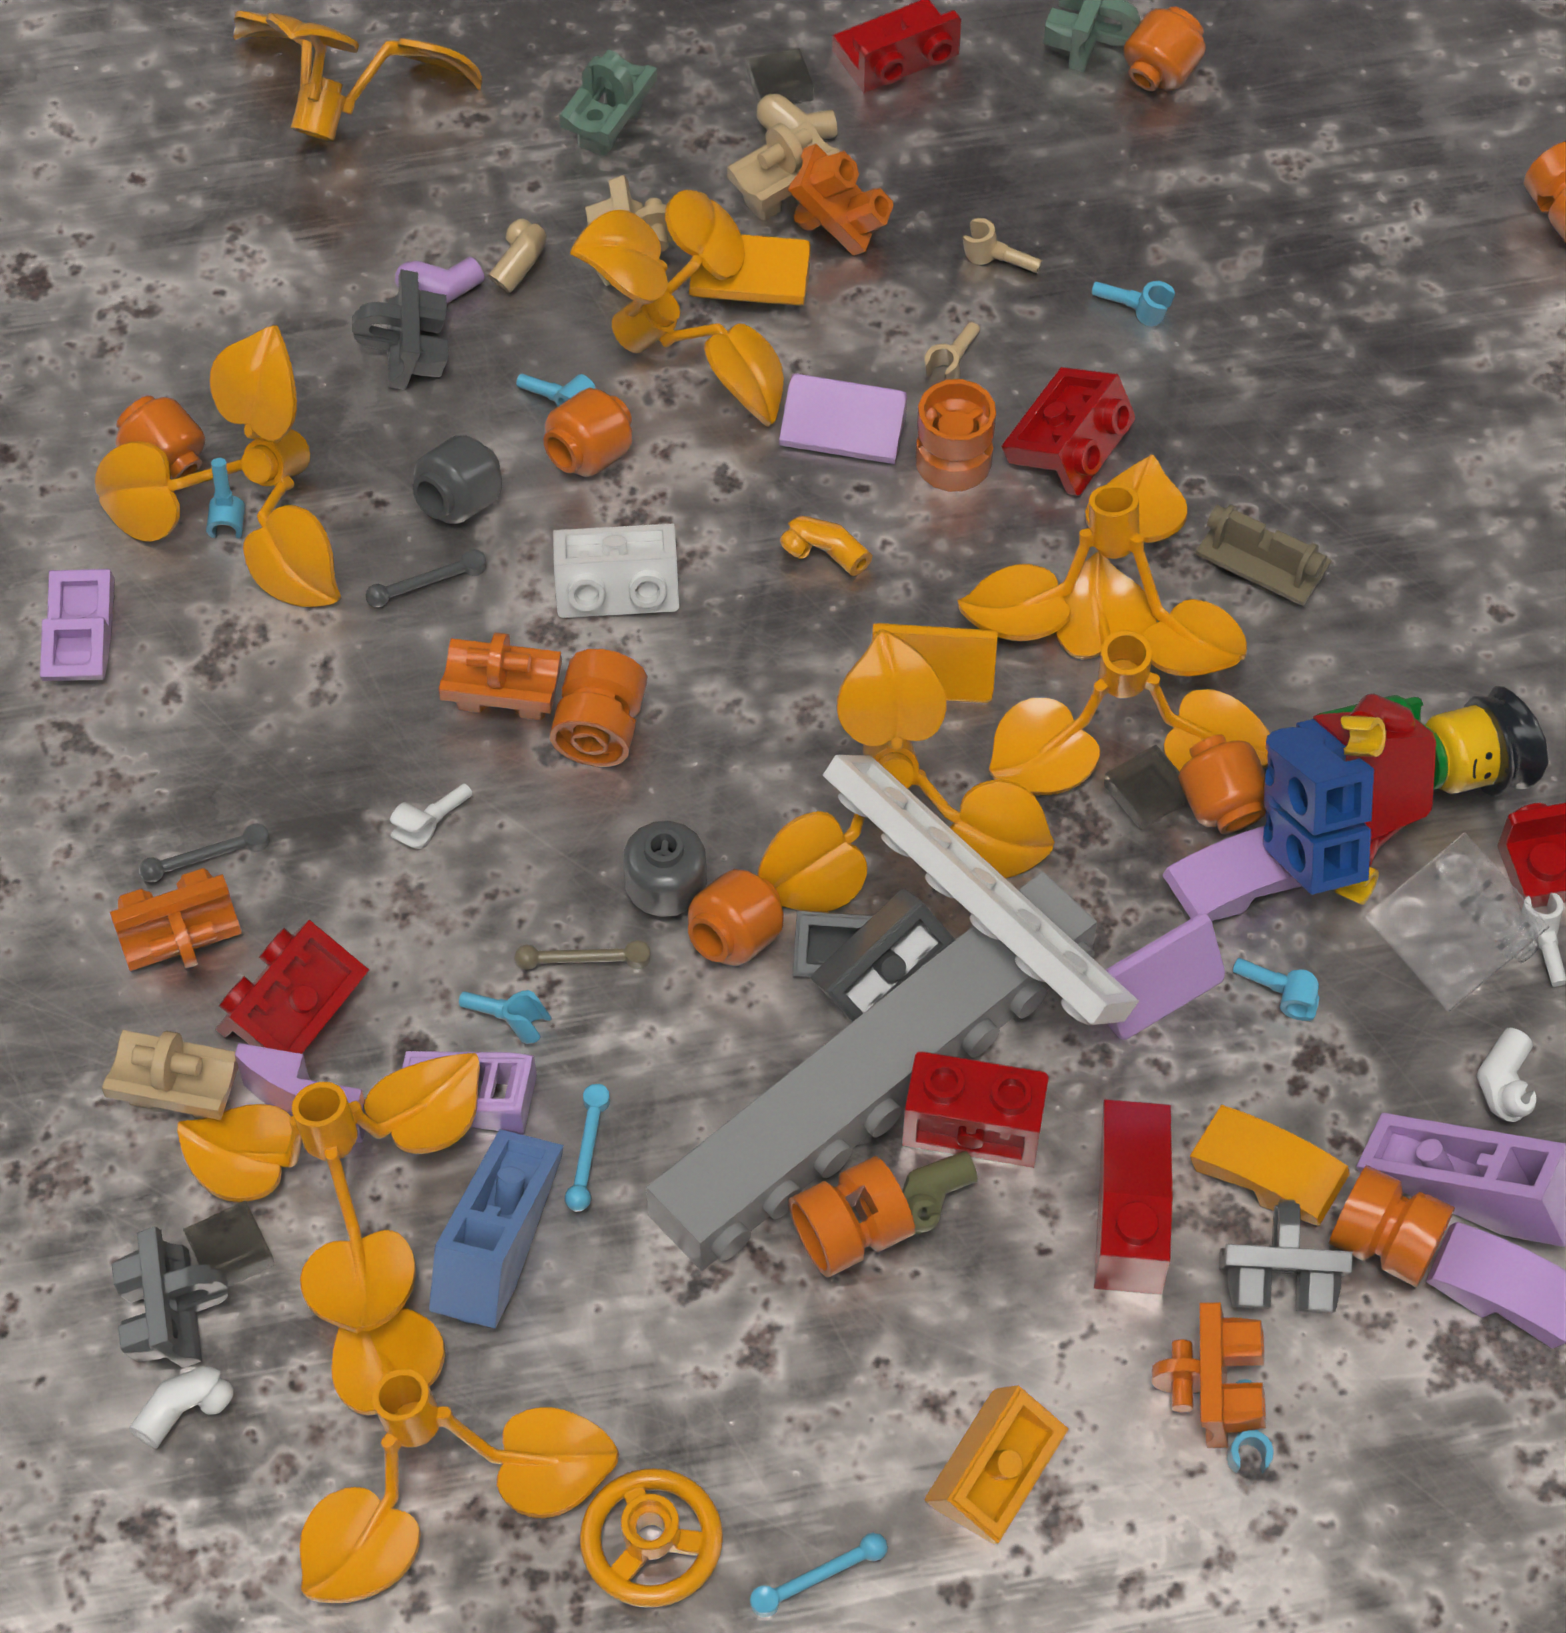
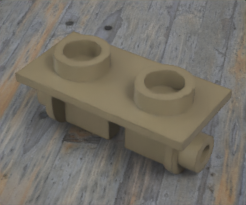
[1195,504,1332,606]

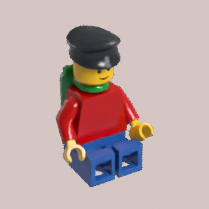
[1263,686,1549,905]

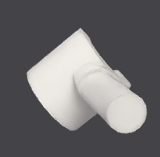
[390,783,472,849]
[1520,893,1566,987]

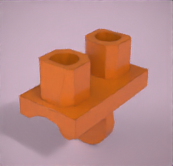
[788,144,893,256]
[438,632,562,720]
[110,868,242,971]
[1152,1302,1266,1448]

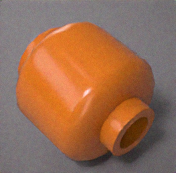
[1123,6,1206,91]
[543,388,632,477]
[115,395,205,479]
[1178,734,1266,834]
[688,869,783,966]

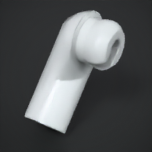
[1477,1028,1537,1122]
[129,1366,234,1448]

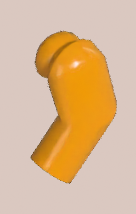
[780,515,872,576]

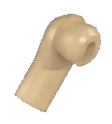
[757,94,837,139]
[488,219,547,294]

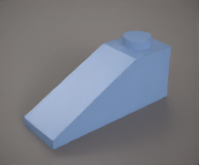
[429,1129,563,1328]

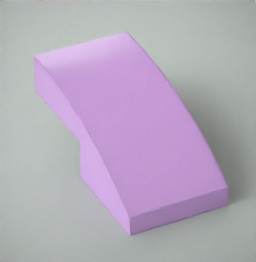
[40,569,115,681]
[1162,826,1302,921]
[235,1043,366,1143]
[1426,1222,1566,1349]

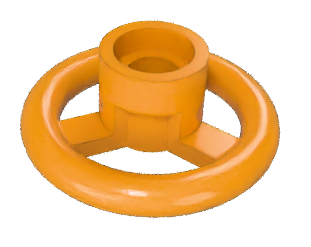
[580,1468,723,1607]

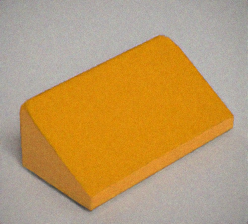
[689,234,811,306]
[872,623,998,703]
[924,1385,1069,1544]

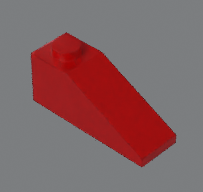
[1094,1099,1173,1295]

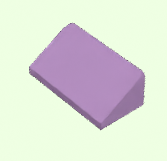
[779,374,907,464]
[1106,913,1225,1040]

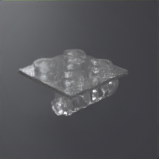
[1366,832,1550,1012]

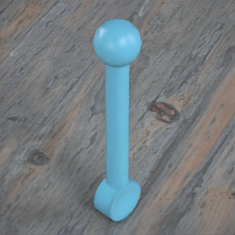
[565,1084,610,1212]
[750,1533,888,1618]

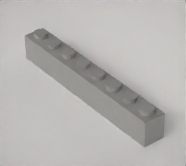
[646,871,1097,1272]

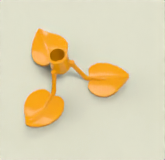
[233,11,483,141]
[570,190,784,427]
[95,325,342,607]
[957,454,1247,676]
[989,552,1270,795]
[757,629,1055,912]
[177,1053,480,1333]
[299,1308,619,1603]

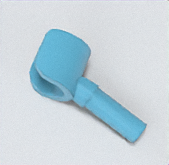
[1092,281,1175,327]
[516,373,595,407]
[206,458,245,538]
[1233,958,1320,1021]
[459,990,552,1044]
[1226,1379,1274,1473]

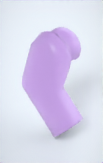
[395,257,485,304]

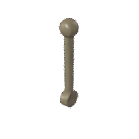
[514,940,650,970]

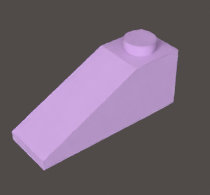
[1356,1113,1566,1247]

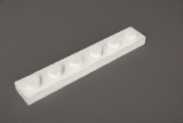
[823,755,1139,1025]

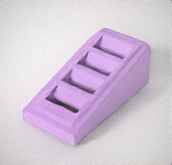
[402,1051,537,1135]

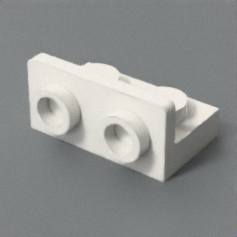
[553,524,679,618]

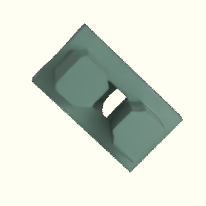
[1043,0,1141,72]
[559,49,657,156]

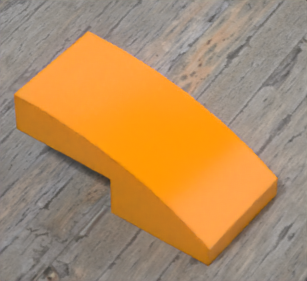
[1190,1104,1350,1226]

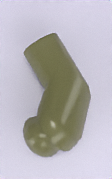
[902,1151,978,1234]

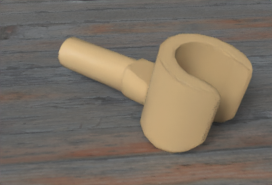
[962,218,1042,273]
[925,322,980,380]

